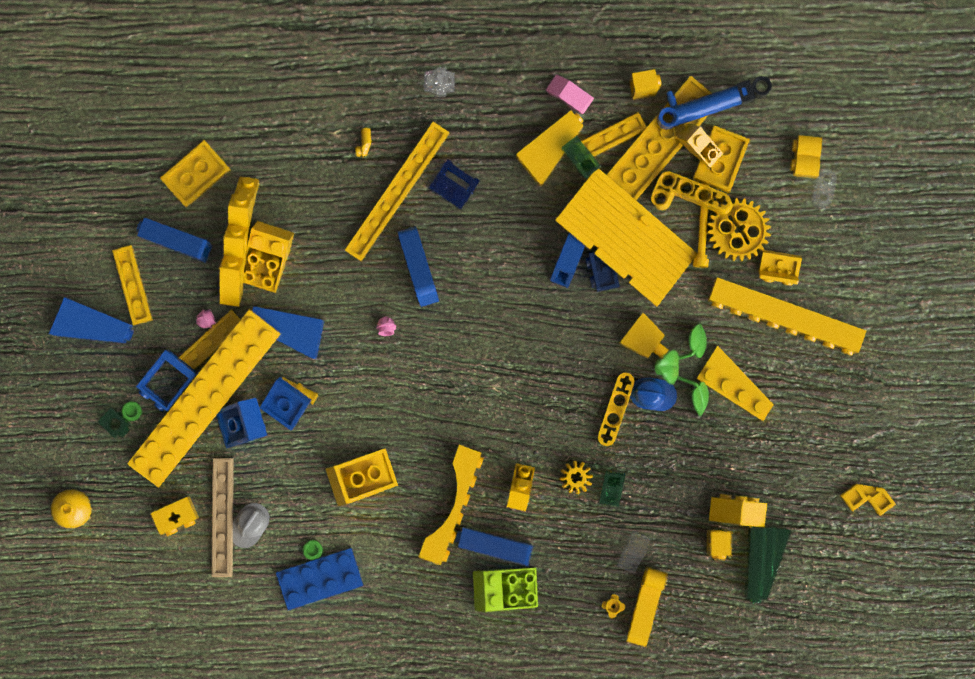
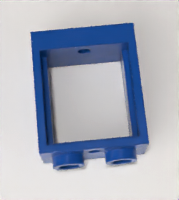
[136,349,198,412]

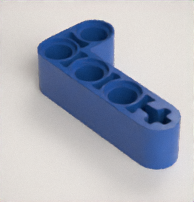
[397,226,440,307]

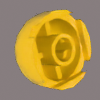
[51,489,92,528]

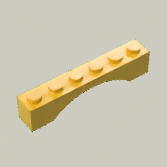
[419,445,484,565]

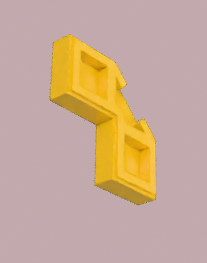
[840,484,896,516]

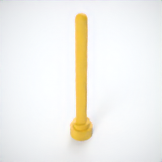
[693,183,710,268]

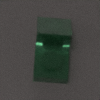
[561,136,601,179]
[599,470,626,507]

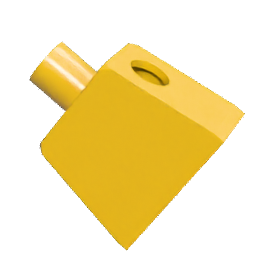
[619,313,669,359]

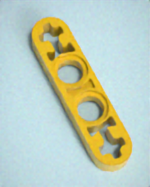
[598,373,635,446]

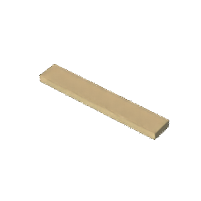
[212,458,234,577]

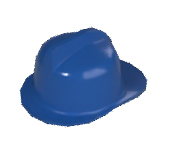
[630,378,677,411]

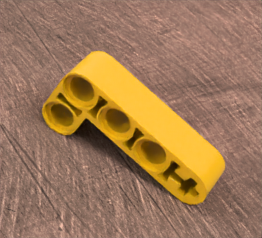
[651,171,733,214]
[626,567,667,647]

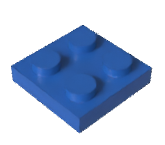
[260,377,311,431]

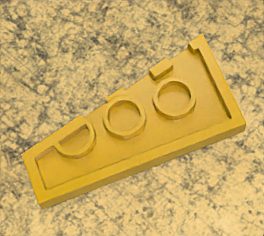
[696,346,774,421]

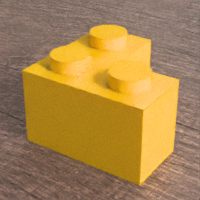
[709,494,767,527]

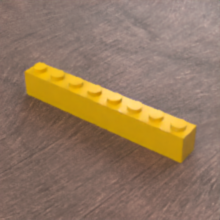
[708,277,867,356]

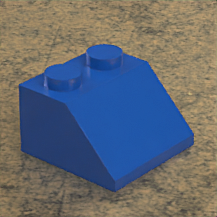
[216,398,267,448]

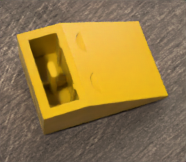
[243,221,294,293]

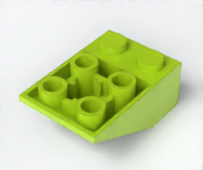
[473,568,538,612]

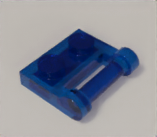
[429,159,481,210]

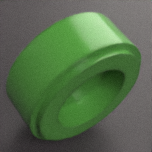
[122,401,143,421]
[303,540,323,560]

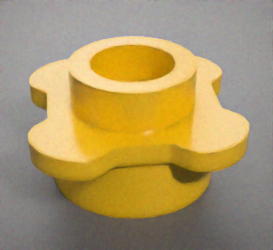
[602,594,625,618]

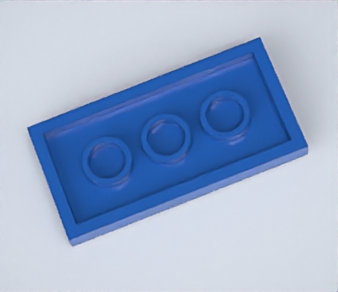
[276,548,364,610]

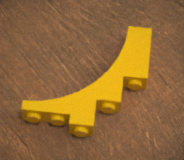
[220,177,259,307]

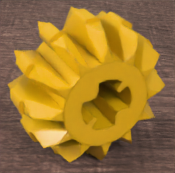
[559,461,593,494]

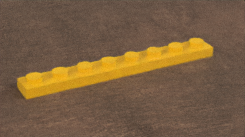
[345,122,449,262]

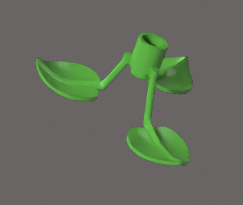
[655,323,709,416]

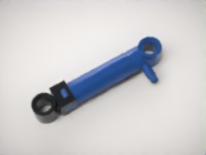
[657,76,772,130]

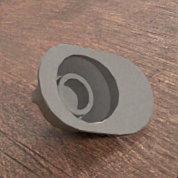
[233,503,270,548]

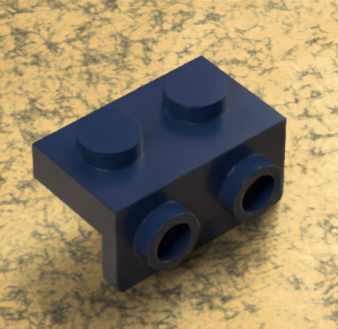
[585,252,620,292]

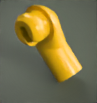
[355,128,371,157]

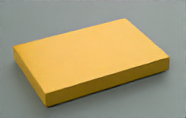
[693,125,750,193]
[160,140,230,208]

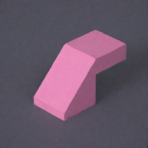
[546,74,594,114]

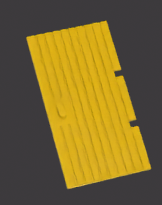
[555,167,698,307]

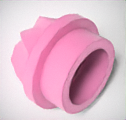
[196,309,216,328]
[376,316,396,336]

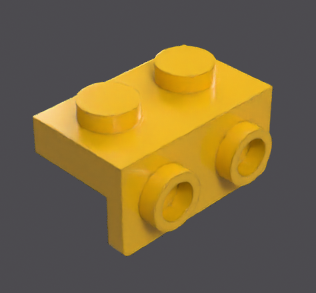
[758,250,802,285]

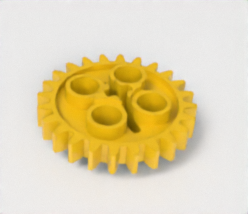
[707,198,771,262]

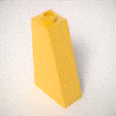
[516,111,583,187]

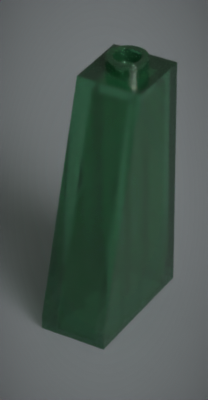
[745,526,791,603]

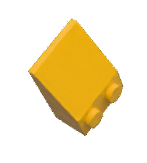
[325,448,398,506]

